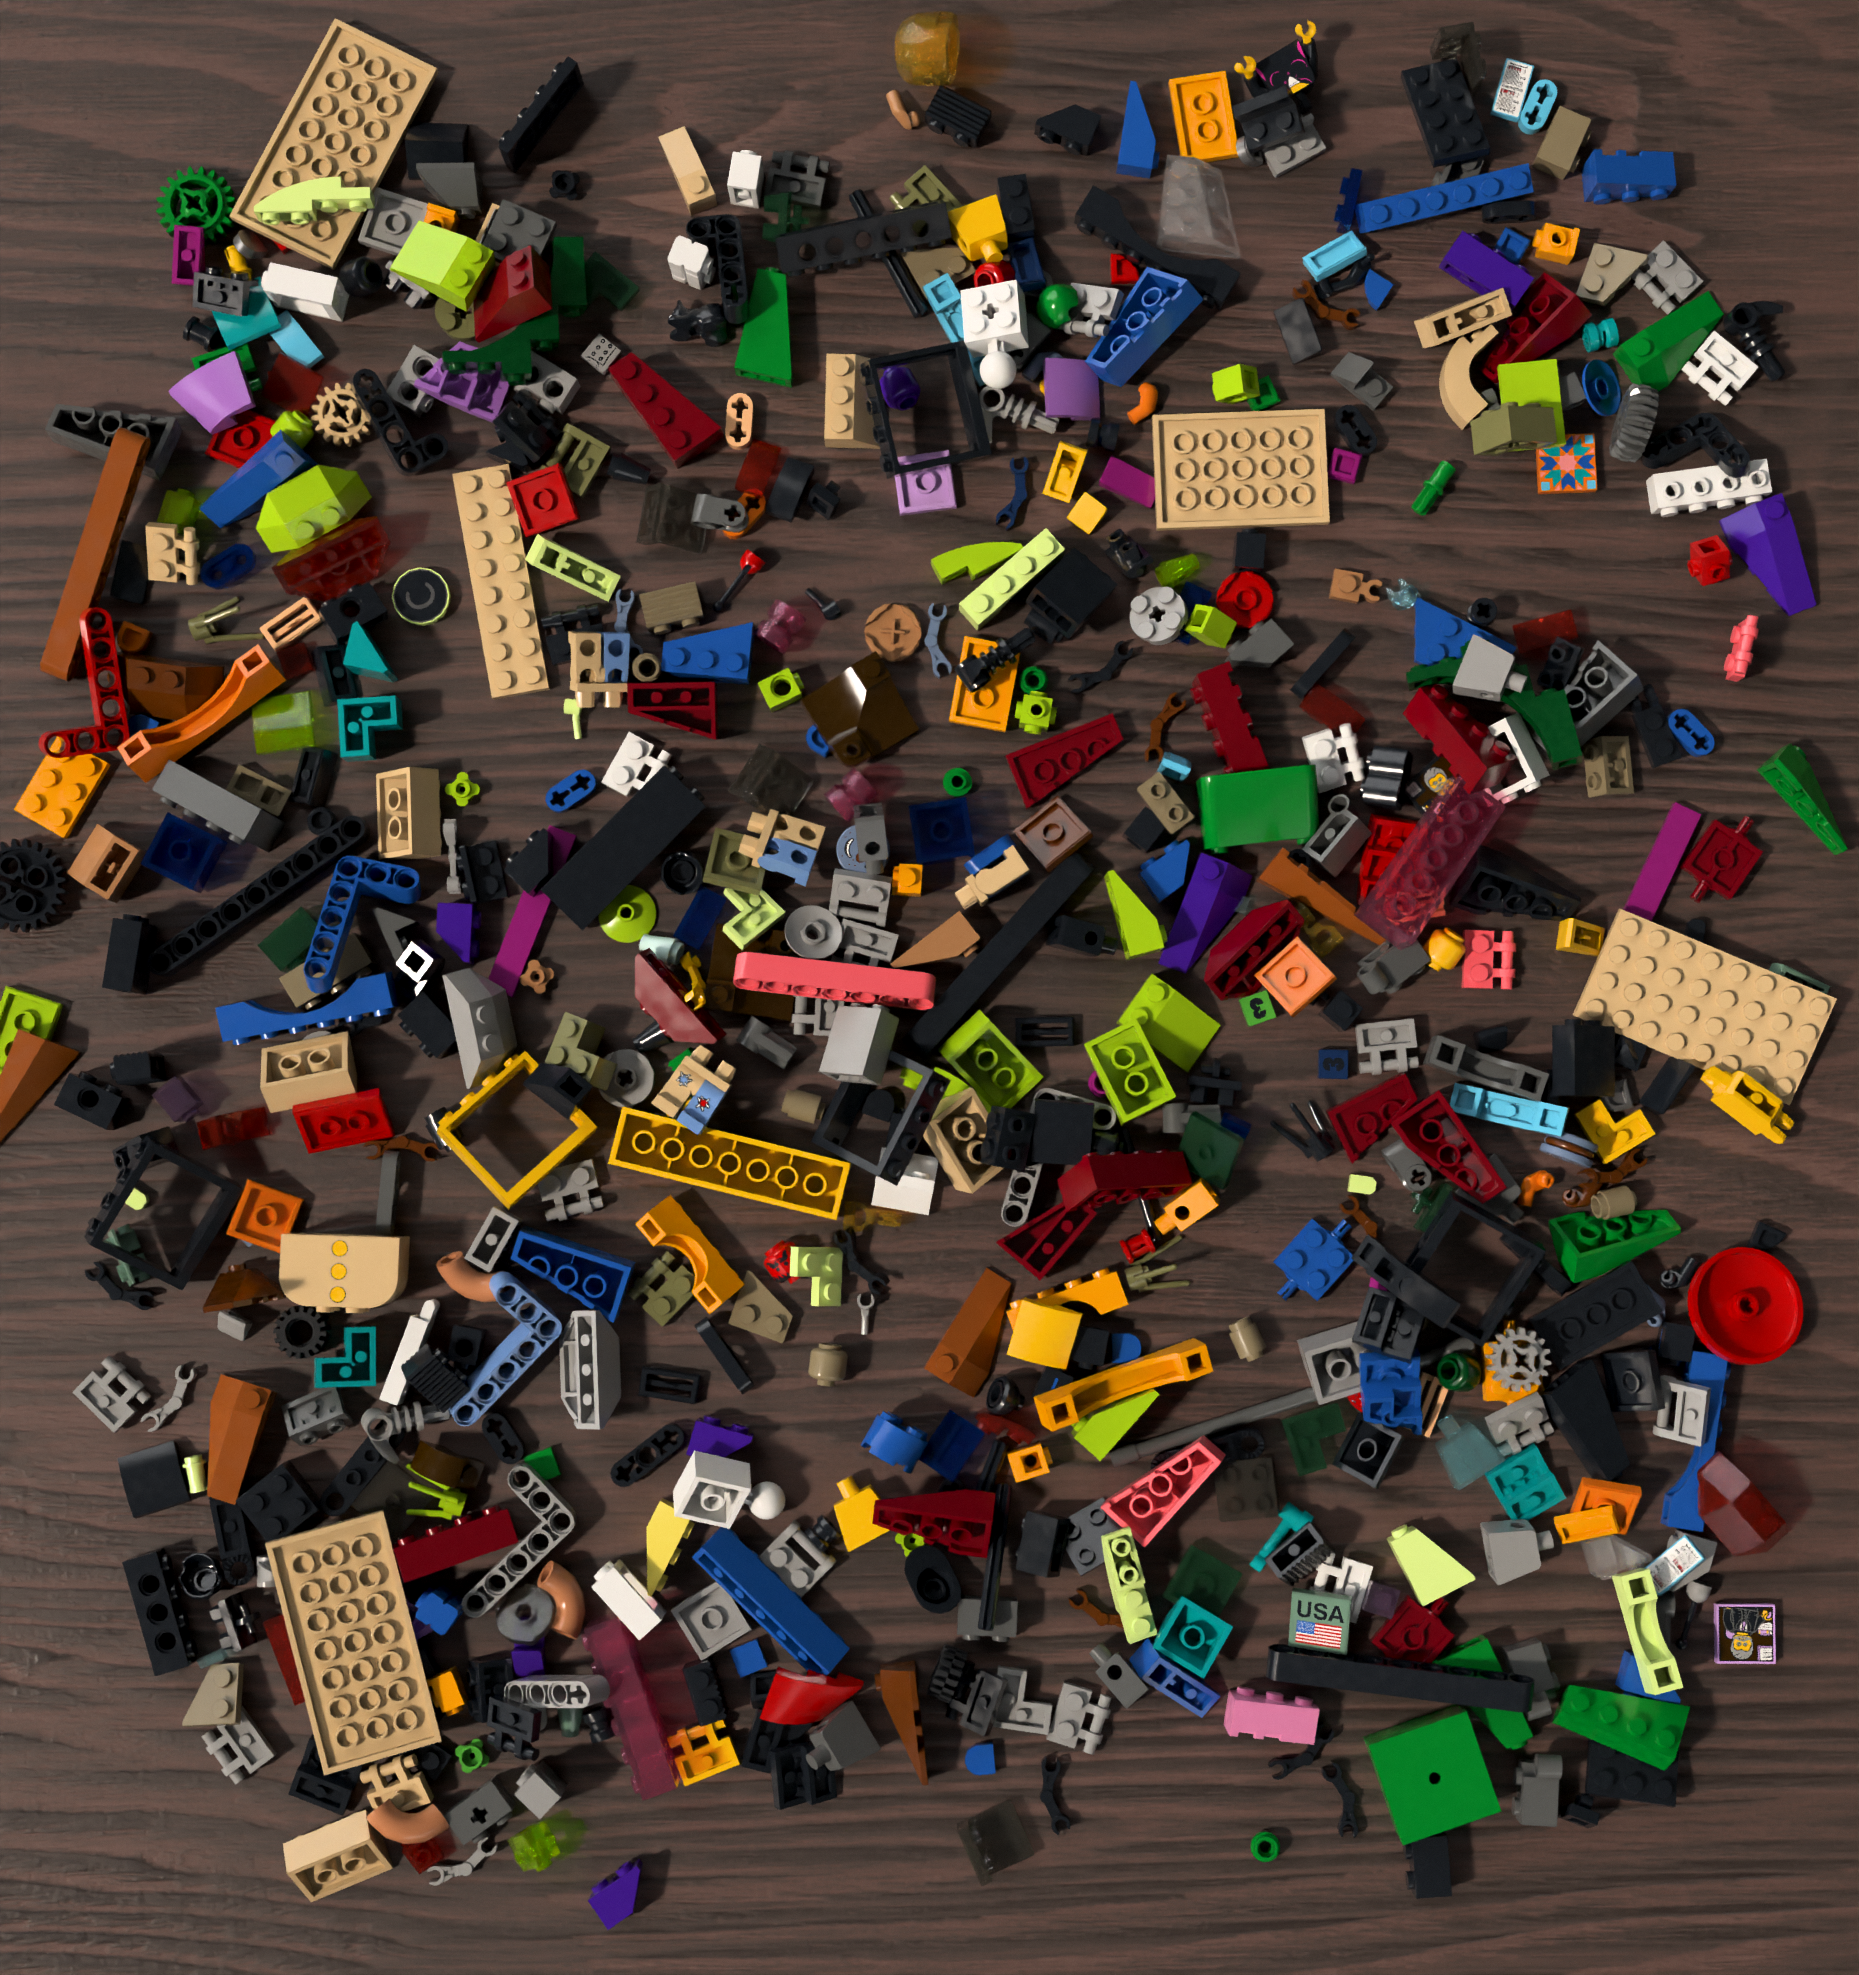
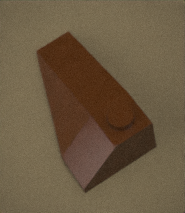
[203,1264,288,1313]
[875,1661,928,1785]

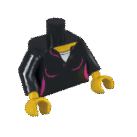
[1234,20,1318,115]

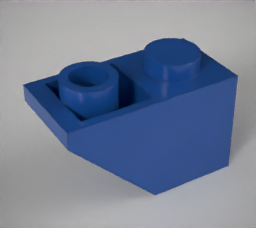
[1138,839,1190,904]
[1615,1650,1681,1705]

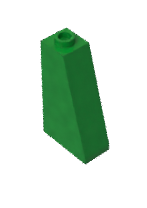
[734,267,793,388]
[1432,1634,1534,1750]

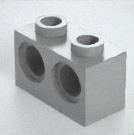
[386,345,439,418]
[514,350,581,415]
[514,1760,568,1819]

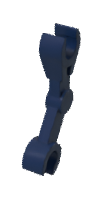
[996,457,1029,531]

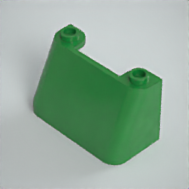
[1196,765,1319,855]

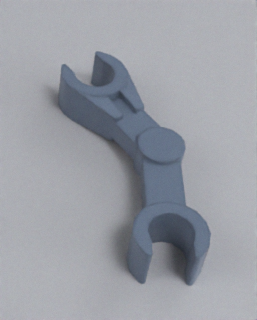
[614,589,644,664]
[924,603,952,679]

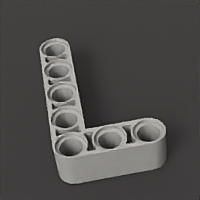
[1001,1088,1116,1227]
[462,1462,577,1618]

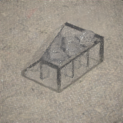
[1156,155,1241,258]

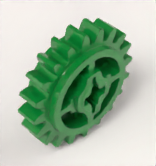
[156,166,237,247]

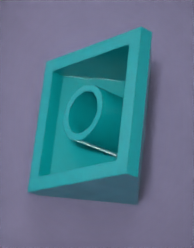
[343,621,399,683]
[1152,1596,1233,1679]

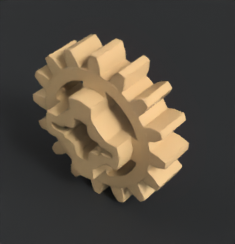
[311,383,375,447]

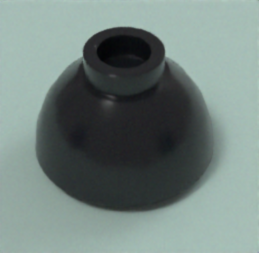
[986,1375,1025,1416]

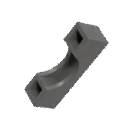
[1423,1035,1549,1102]

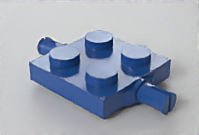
[1273,1219,1354,1301]

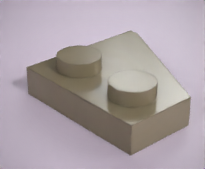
[1576,243,1649,306]
[900,247,976,302]
[728,1270,793,1343]
[182,1663,244,1727]

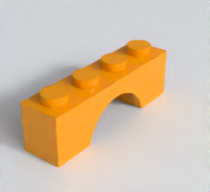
[635,1195,745,1314]
[1005,1267,1129,1330]

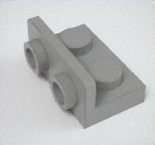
[1261,113,1326,178]

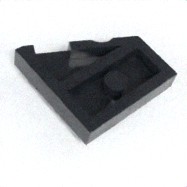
[740,1706,812,1774]

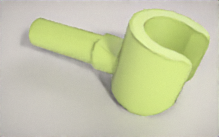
[564,698,582,739]

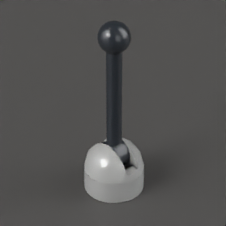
[1676,1579,1712,1650]

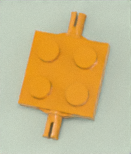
[1481,1320,1543,1406]

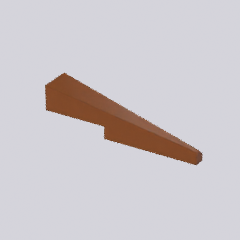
[1256,848,1391,945]
[0,1029,80,1144]

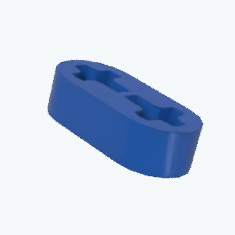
[1667,709,1715,757]
[546,770,597,813]
[964,834,1017,876]

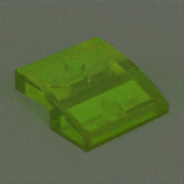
[252,691,316,755]

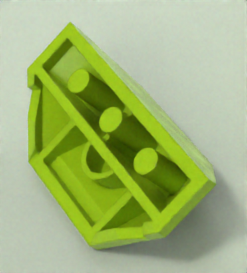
[256,465,372,553]

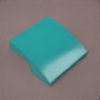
[212,276,282,350]
[1483,1443,1566,1521]

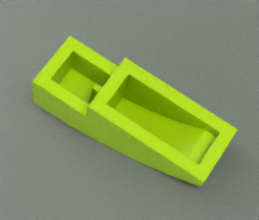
[931,542,1023,585]

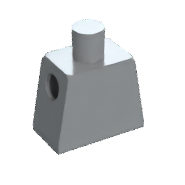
[1453,634,1528,701]
[1480,1519,1554,1585]

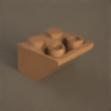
[67,824,148,903]

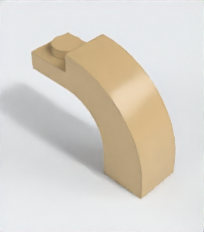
[1439,324,1499,430]

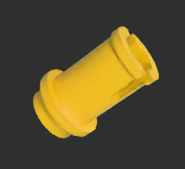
[224,245,253,278]

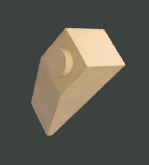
[658,126,717,216]
[1414,288,1512,348]

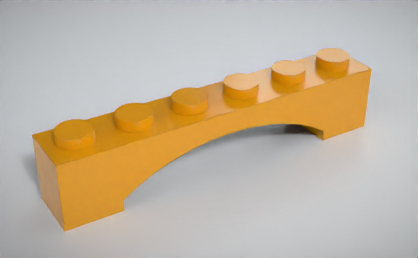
[1033,1338,1214,1432]

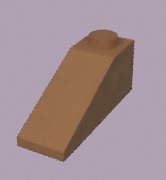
[890,911,981,969]

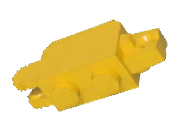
[1700,1066,1795,1144]

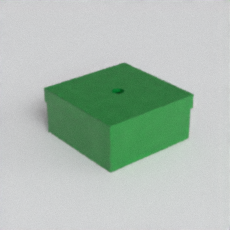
[1363,1704,1502,1846]

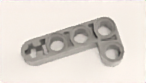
[504,1675,610,1737]

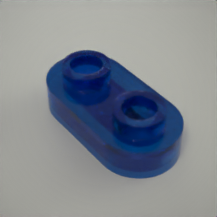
[201,544,256,590]

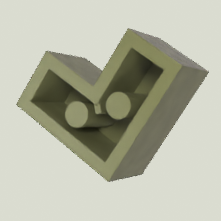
[1470,402,1557,456]
[544,1012,617,1091]

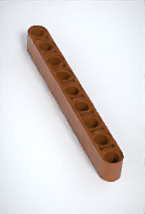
[40,427,151,682]

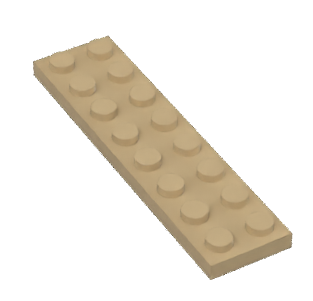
[452,464,550,700]

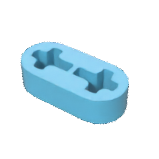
[1518,79,1558,135]

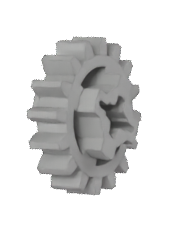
[1485,1327,1551,1392]

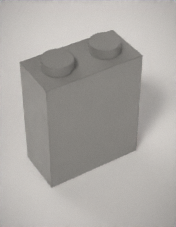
[819,1003,899,1085]

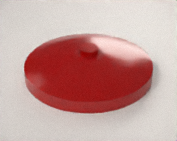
[1688,1247,1803,1365]

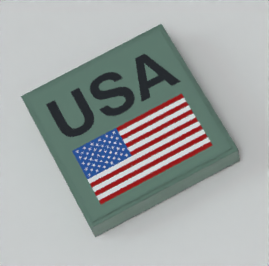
[1288,1588,1352,1655]

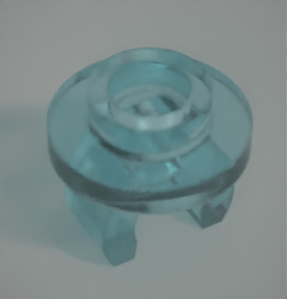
[1386,578,1418,611]

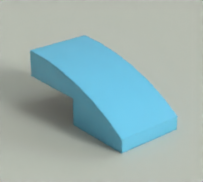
[269,310,324,374]

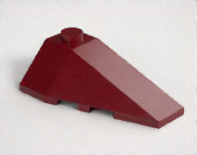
[872,1489,996,1558]

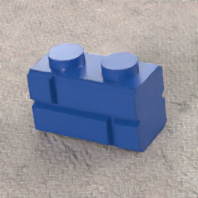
[415,1584,464,1635]

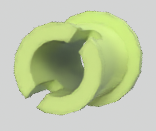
[182,1454,207,1493]

